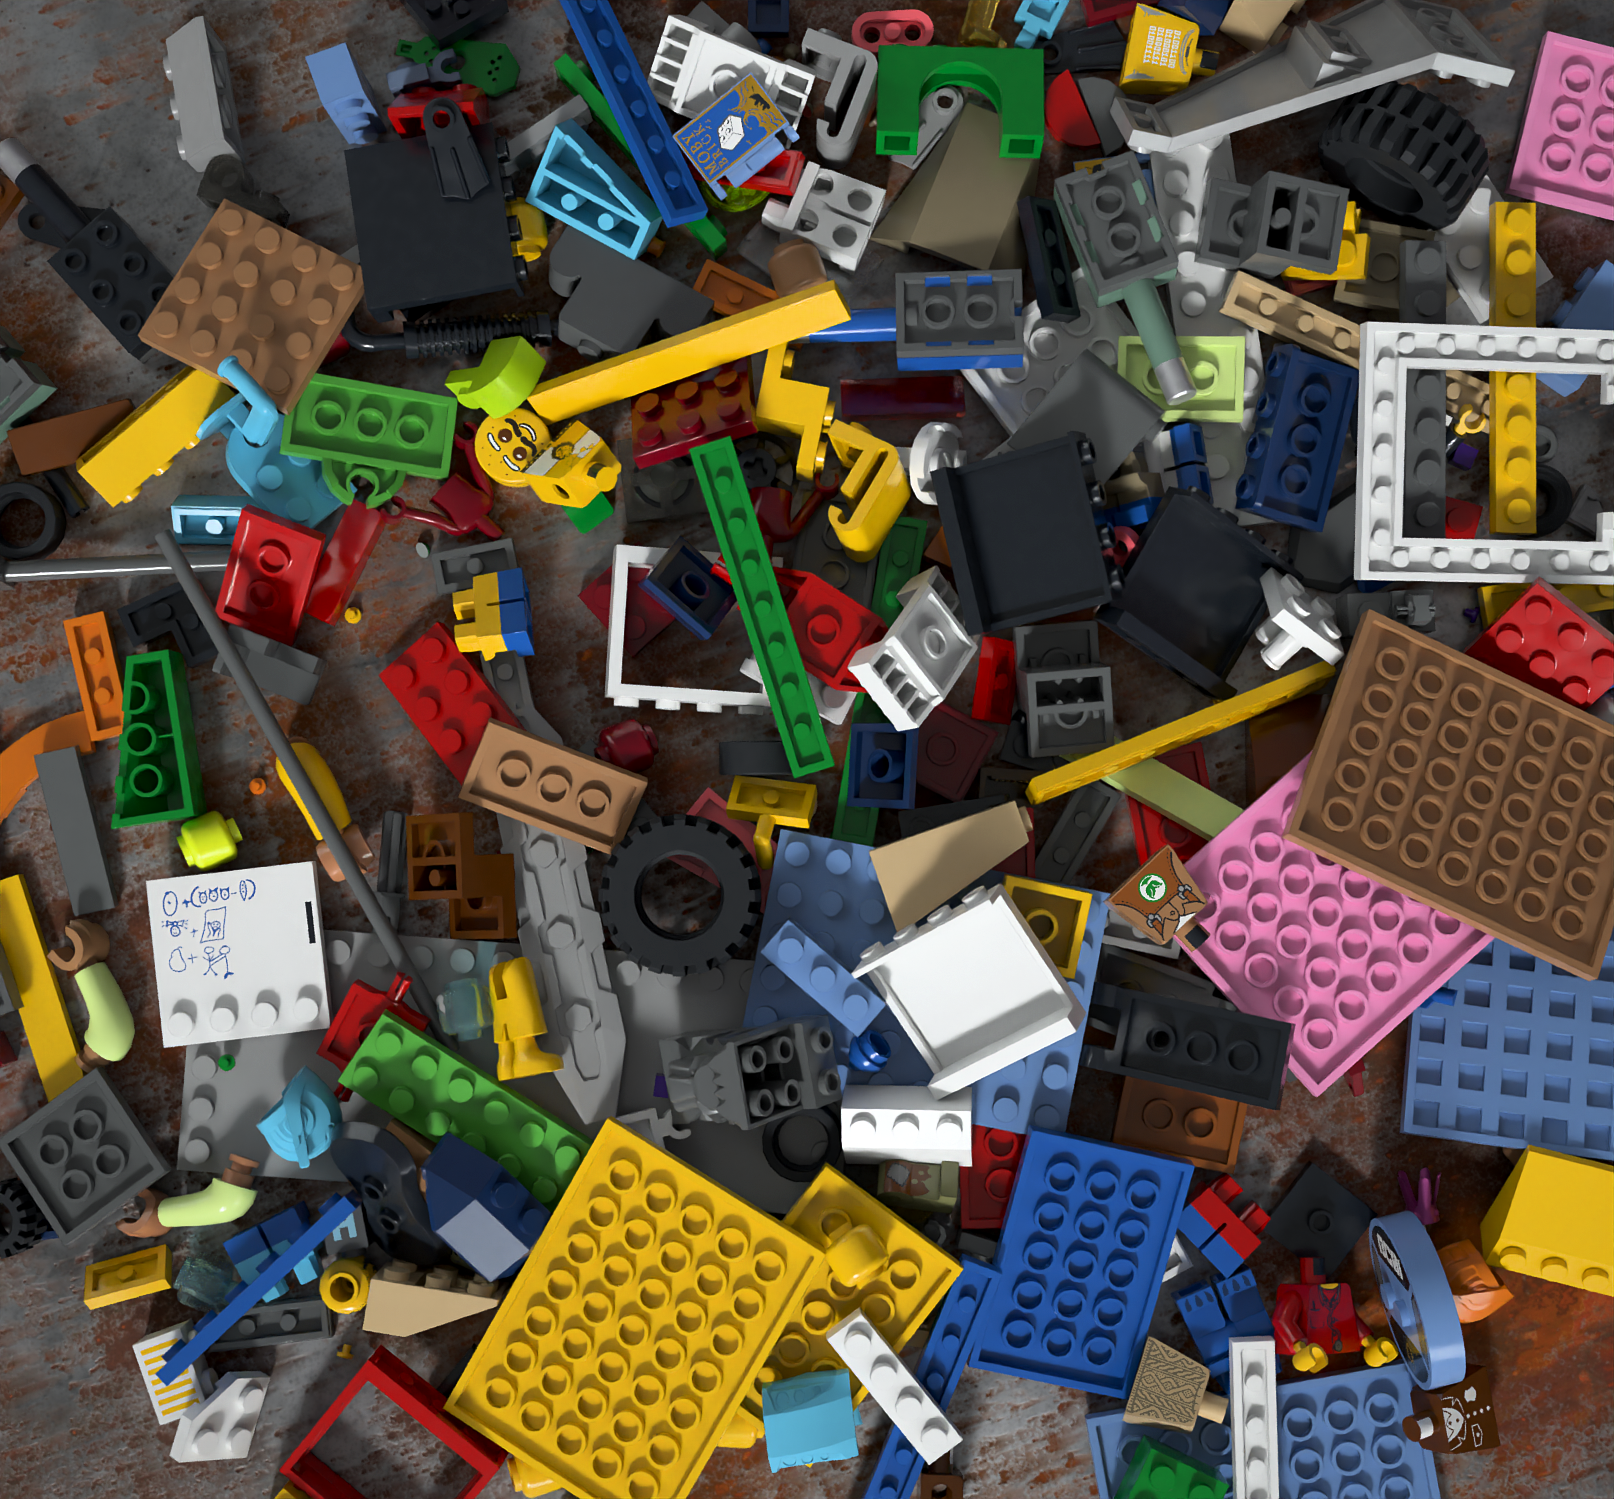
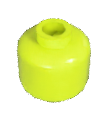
[176,811,243,872]

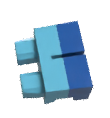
[223,1200,324,1303]

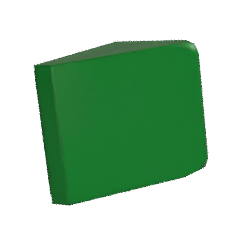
[561,491,614,534]

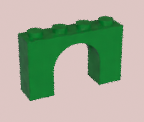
[876,43,1044,159]

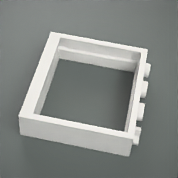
[604,544,783,715]

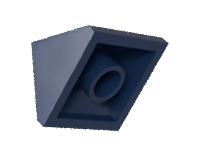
[637,535,737,640]
[847,723,919,810]

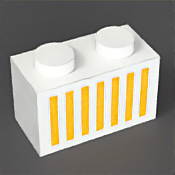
[132,1319,219,1426]

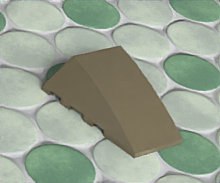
[870,102,1040,294]

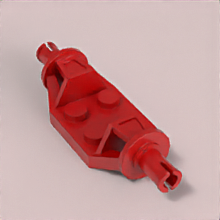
[710,553,889,693]

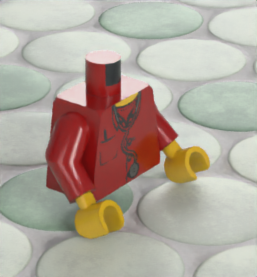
[1272,1257,1398,1373]

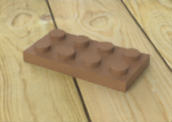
[458,718,648,855]

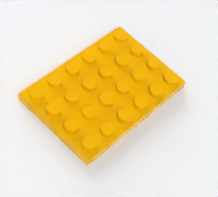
[736,1162,964,1468]

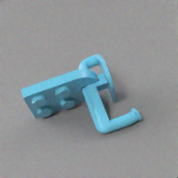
[196,355,358,529]

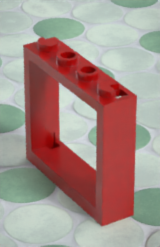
[279,1344,509,1499]

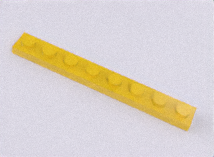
[1489,202,1536,535]

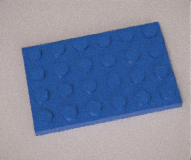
[966,1125,1195,1400]

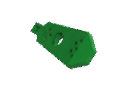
[395,36,520,97]

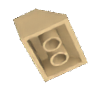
[1219,0,1307,54]

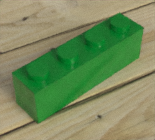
[111,649,207,829]

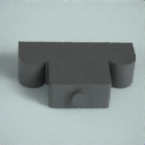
[548,225,715,362]

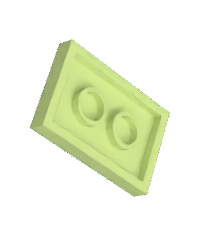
[1117,336,1245,423]

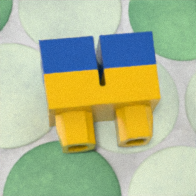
[452,567,535,661]

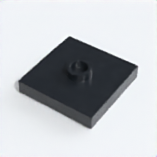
[1263,1161,1378,1280]

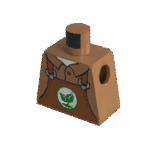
[1103,844,1211,952]

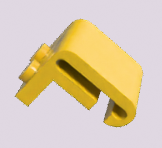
[828,419,911,562]

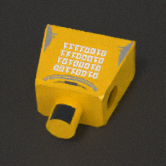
[1118,3,1219,95]

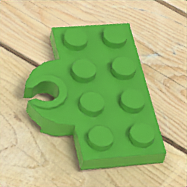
[279,373,458,509]

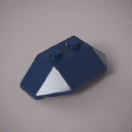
[421,1132,553,1282]

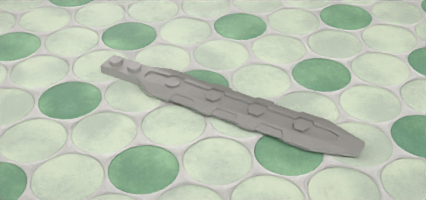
[479,650,626,1124]

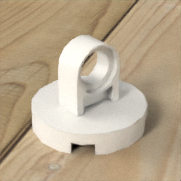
[895,422,967,505]

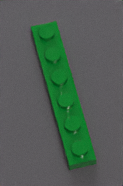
[553,53,728,261]

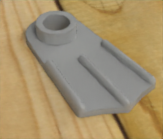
[888,86,963,170]

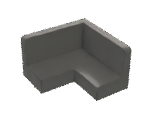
[212,624,328,705]

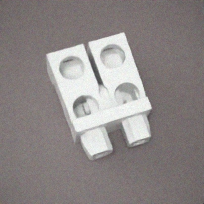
[762,161,886,275]

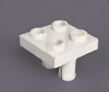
[1254,567,1345,670]

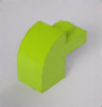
[445,336,546,419]

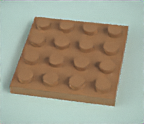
[138,198,365,415]

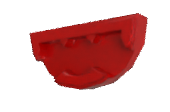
[1044,69,1101,151]

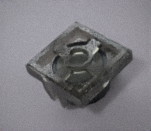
[616,438,709,524]

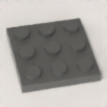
[0,1067,172,1246]

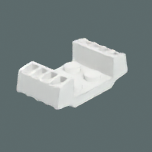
[647,15,816,149]
[847,565,980,731]

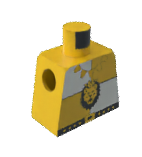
[520,418,622,508]

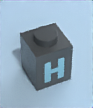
[318,1192,375,1258]

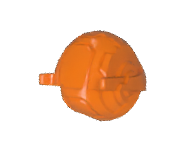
[1436,1239,1514,1323]

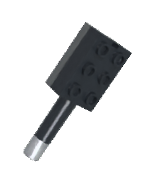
[0,138,175,363]

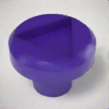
[1464,607,1480,623]

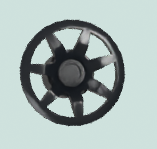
[732,431,800,498]

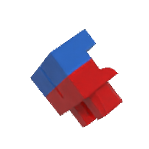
[1178,1173,1271,1278]

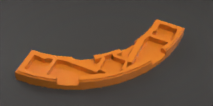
[0,711,96,825]

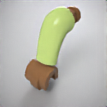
[47,919,135,1073]

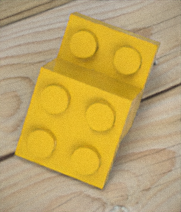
[756,342,836,483]

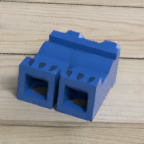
[1170,1262,1282,1394]

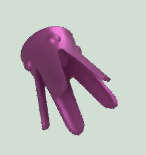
[1397,1167,1441,1230]

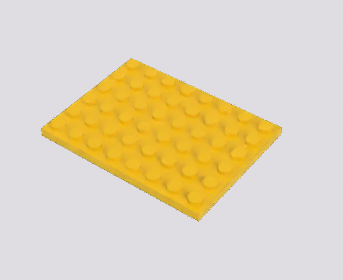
[443,1116,826,1499]

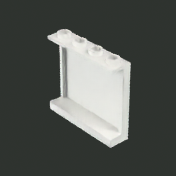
[851,883,1086,1101]

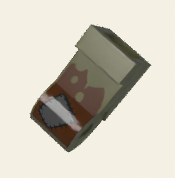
[877,1159,959,1214]

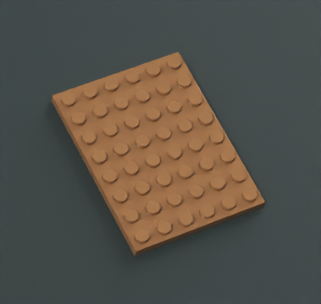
[1282,609,1614,981]

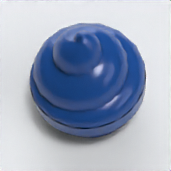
[848,1030,891,1073]

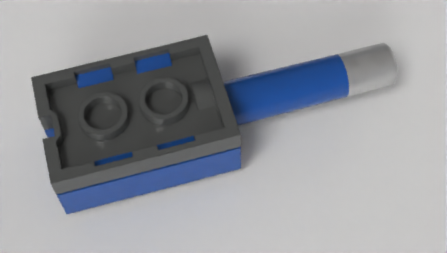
[788,269,1024,371]

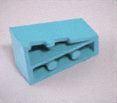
[525,118,663,260]

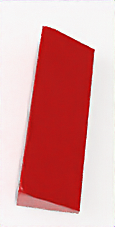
[305,499,386,627]

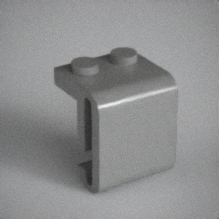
[802,28,878,169]

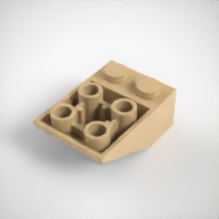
[362,1258,509,1337]

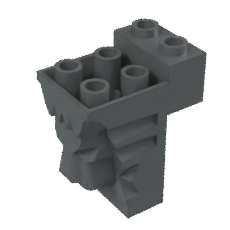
[659,1014,842,1130]

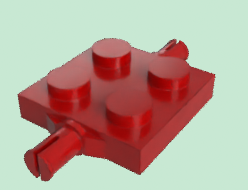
[316,972,431,1102]

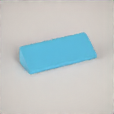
[171,495,262,545]

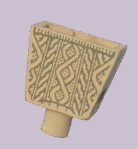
[1122,1337,1229,1434]

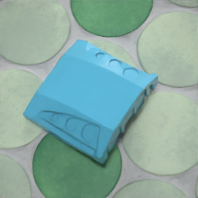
[762,1368,859,1473]

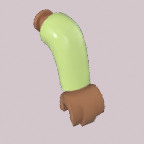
[115,1153,260,1238]

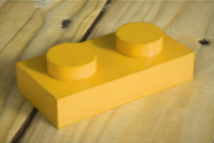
[84,1244,172,1310]

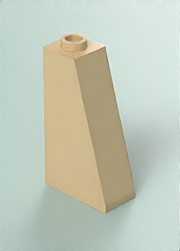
[869,800,1033,932]

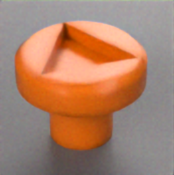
[249,778,266,794]

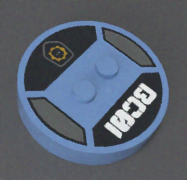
[1369,1210,1466,1390]

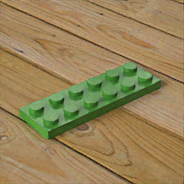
[338,1009,594,1213]

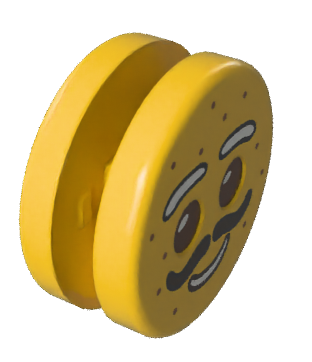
[475,407,553,487]

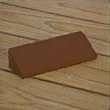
[7,398,136,477]

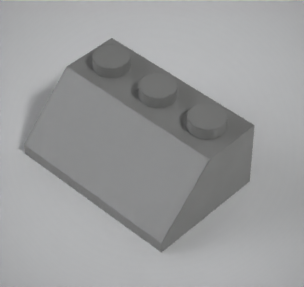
[163,16,246,172]

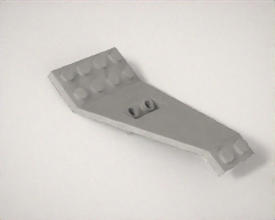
[1110,0,1515,154]

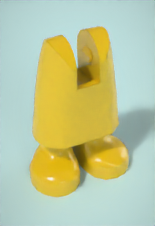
[489,957,565,1081]

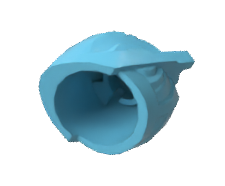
[256,1065,343,1169]

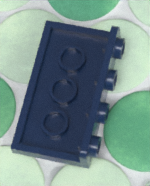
[1235,343,1359,533]

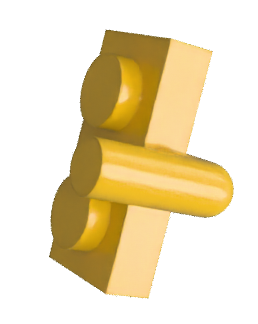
[726,775,818,869]

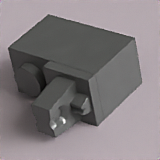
[1335,589,1436,640]

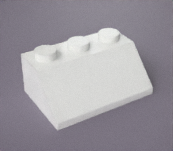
[841,1085,972,1166]

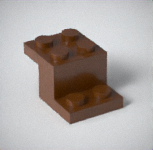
[406,812,517,939]

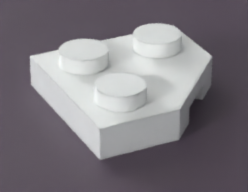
[169,1371,270,1463]

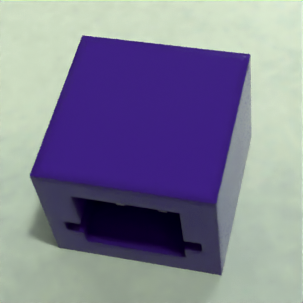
[1447,443,1479,471]
[653,1073,669,1098]

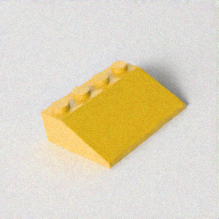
[1480,1144,1614,1297]

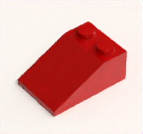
[387,84,490,139]

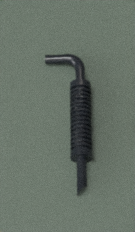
[341,309,559,359]

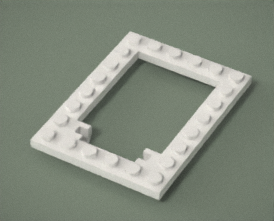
[1354,322,1614,585]

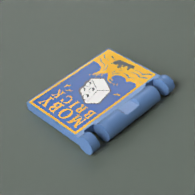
[672,73,800,201]

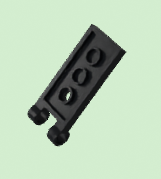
[1078,981,1296,1110]

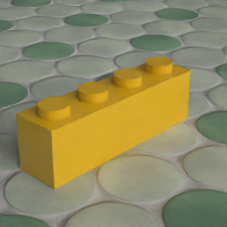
[75,365,237,508]

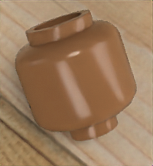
[767,239,828,298]

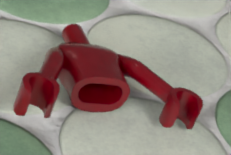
[380,421,505,542]
[750,472,839,561]

